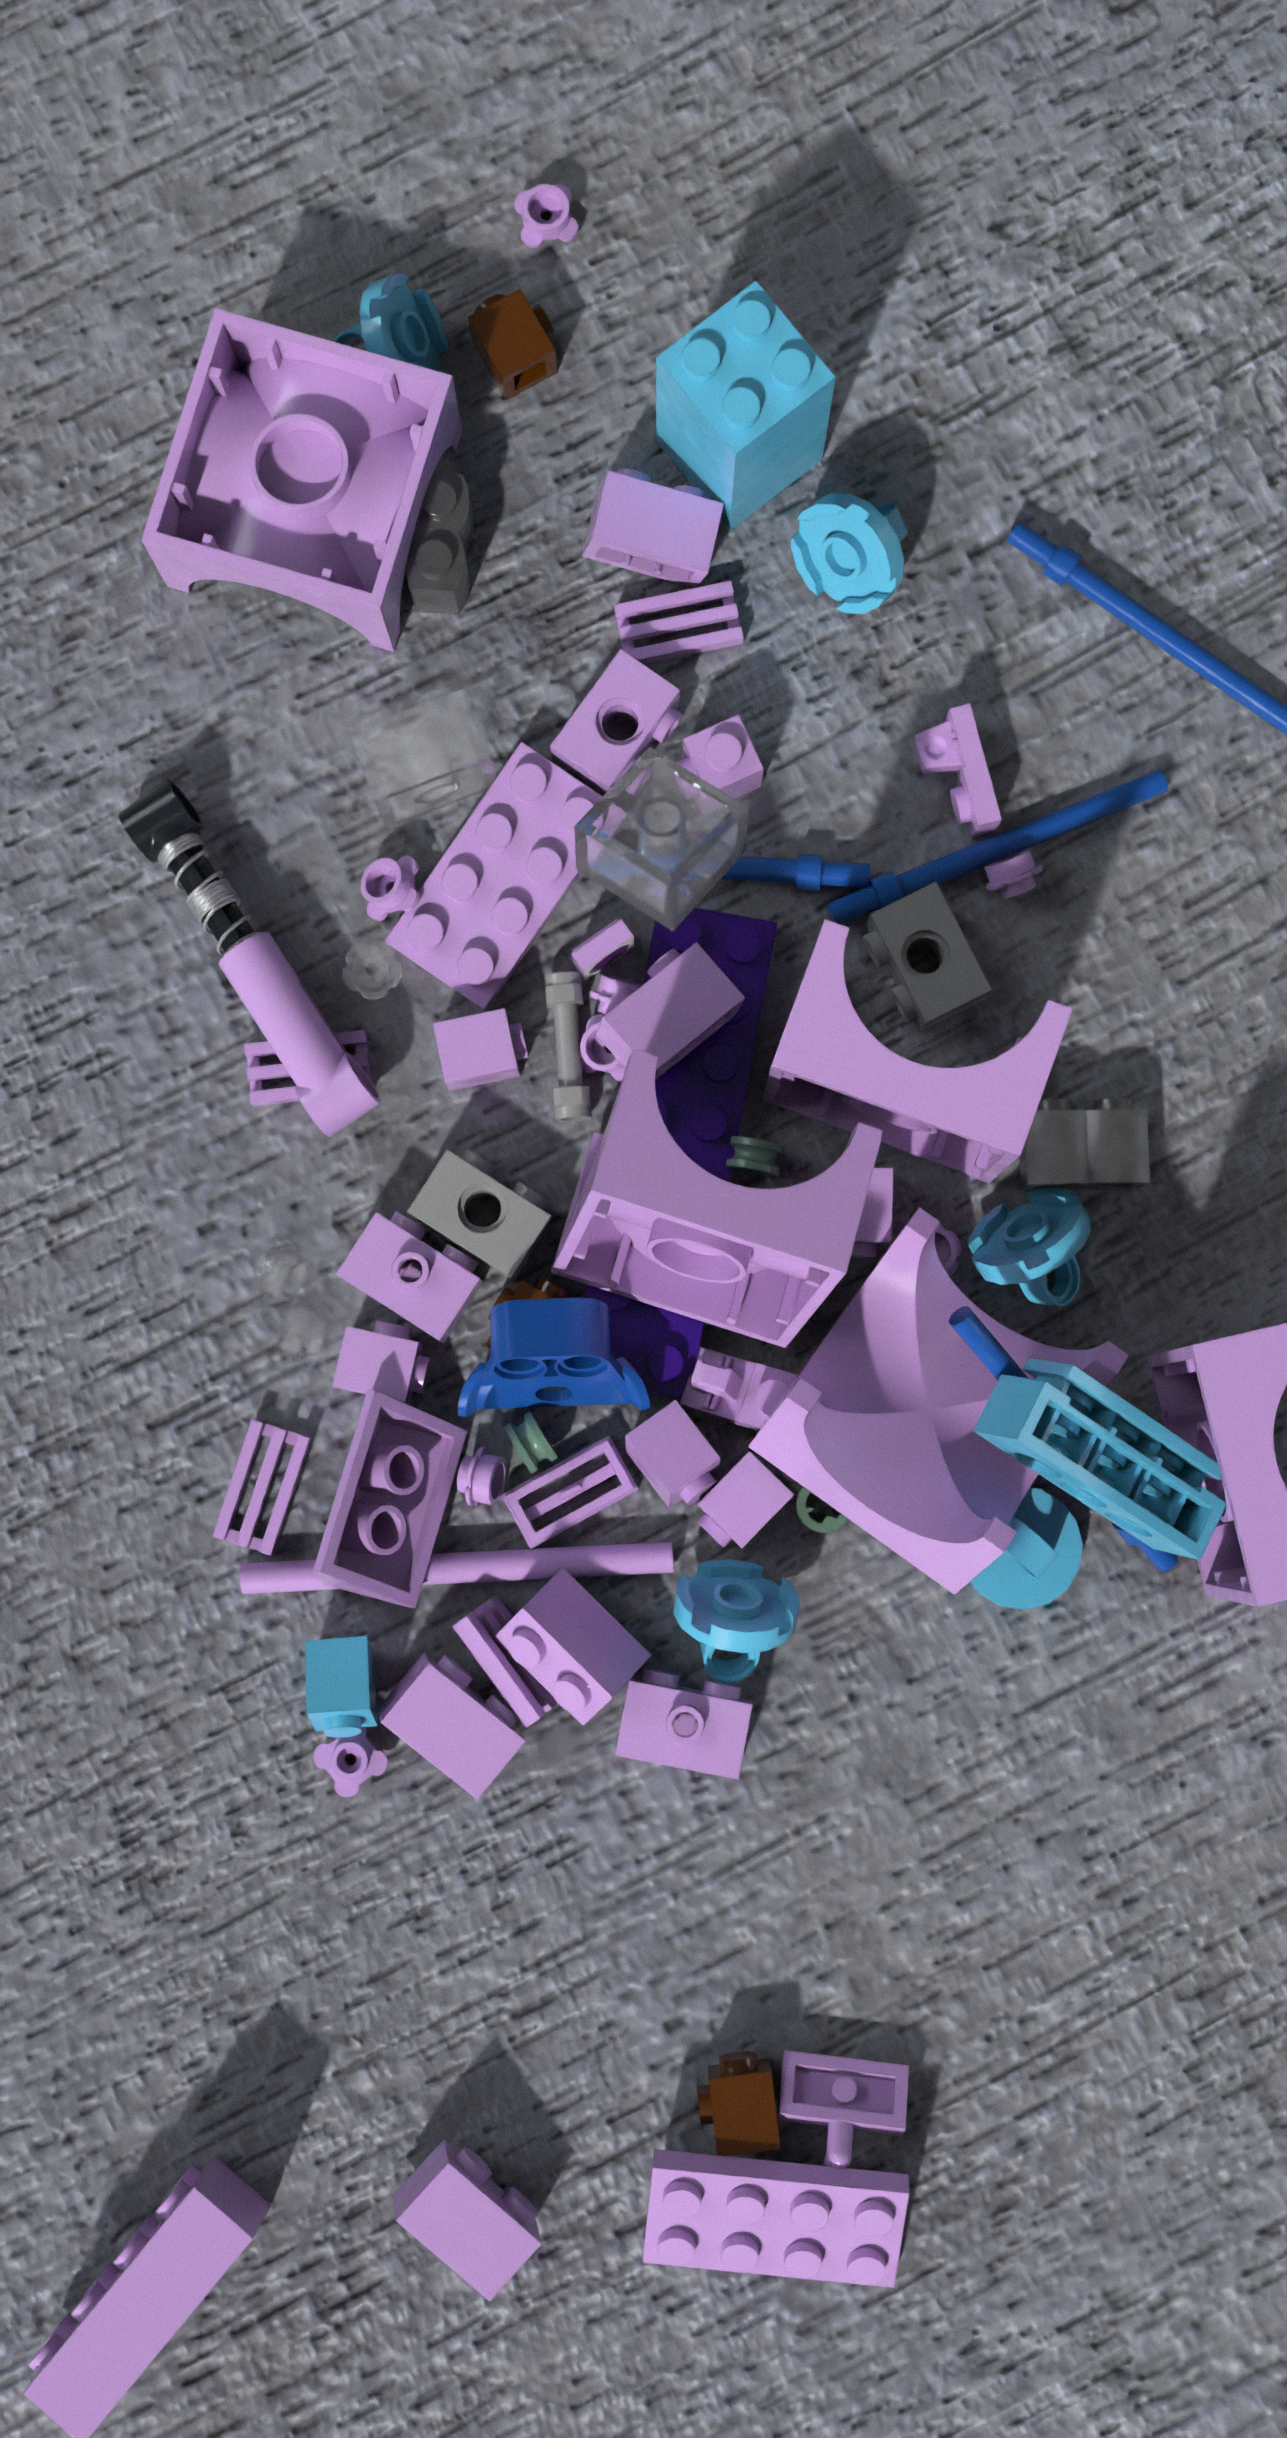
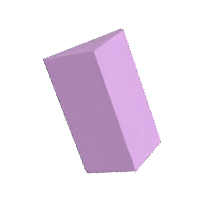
[313,1390,467,1608]

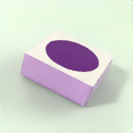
[571,919,634,982]

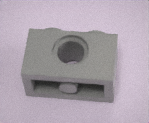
[863,882,992,1032]
[407,1149,553,1282]

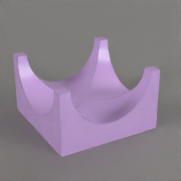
[141,308,463,652]
[762,919,1073,1183]
[550,1048,883,1348]
[748,1207,1129,1595]
[1146,1323,1287,1607]

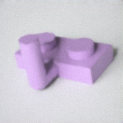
[777,2050,909,2170]

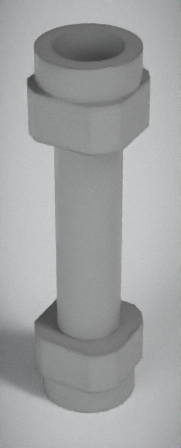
[545,972,592,1122]

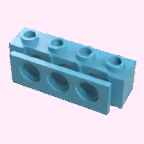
[973,1358,1226,1560]

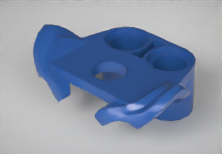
[458,1298,651,1417]

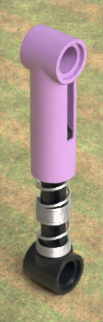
[119,779,381,1137]

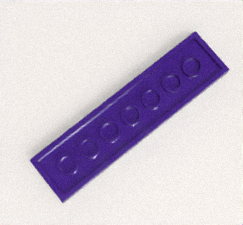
[584,901,777,1399]

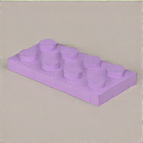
[384,742,622,1011]
[643,2149,909,2288]

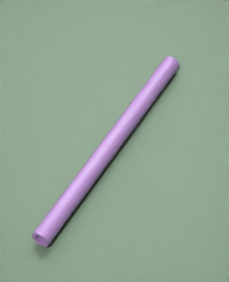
[240,1542,674,1594]

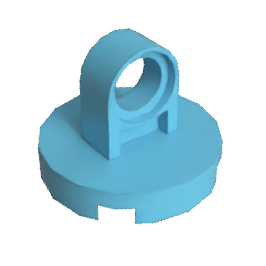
[334,273,448,374]
[791,493,908,614]
[968,1187,1091,1306]
[970,1488,1083,1610]
[673,1559,800,1683]

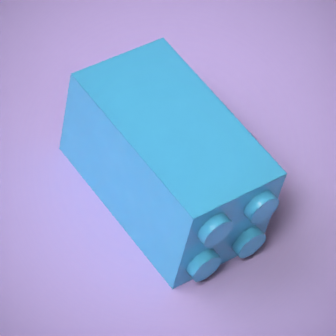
[656,281,836,531]

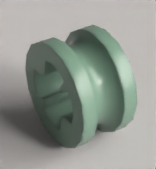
[725,1136,784,1178]
[504,1411,558,1474]
[795,1486,848,1533]

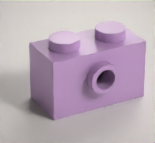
[582,469,724,588]
[596,942,745,1080]
[336,1211,484,1344]
[494,1567,651,1725]
[377,1652,526,1800]
[615,1668,753,1780]
[393,2139,542,2302]

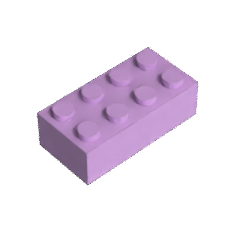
[23,2155,271,2438]

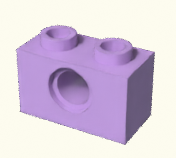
[550,649,683,802]

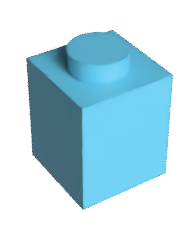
[305,1636,377,1738]

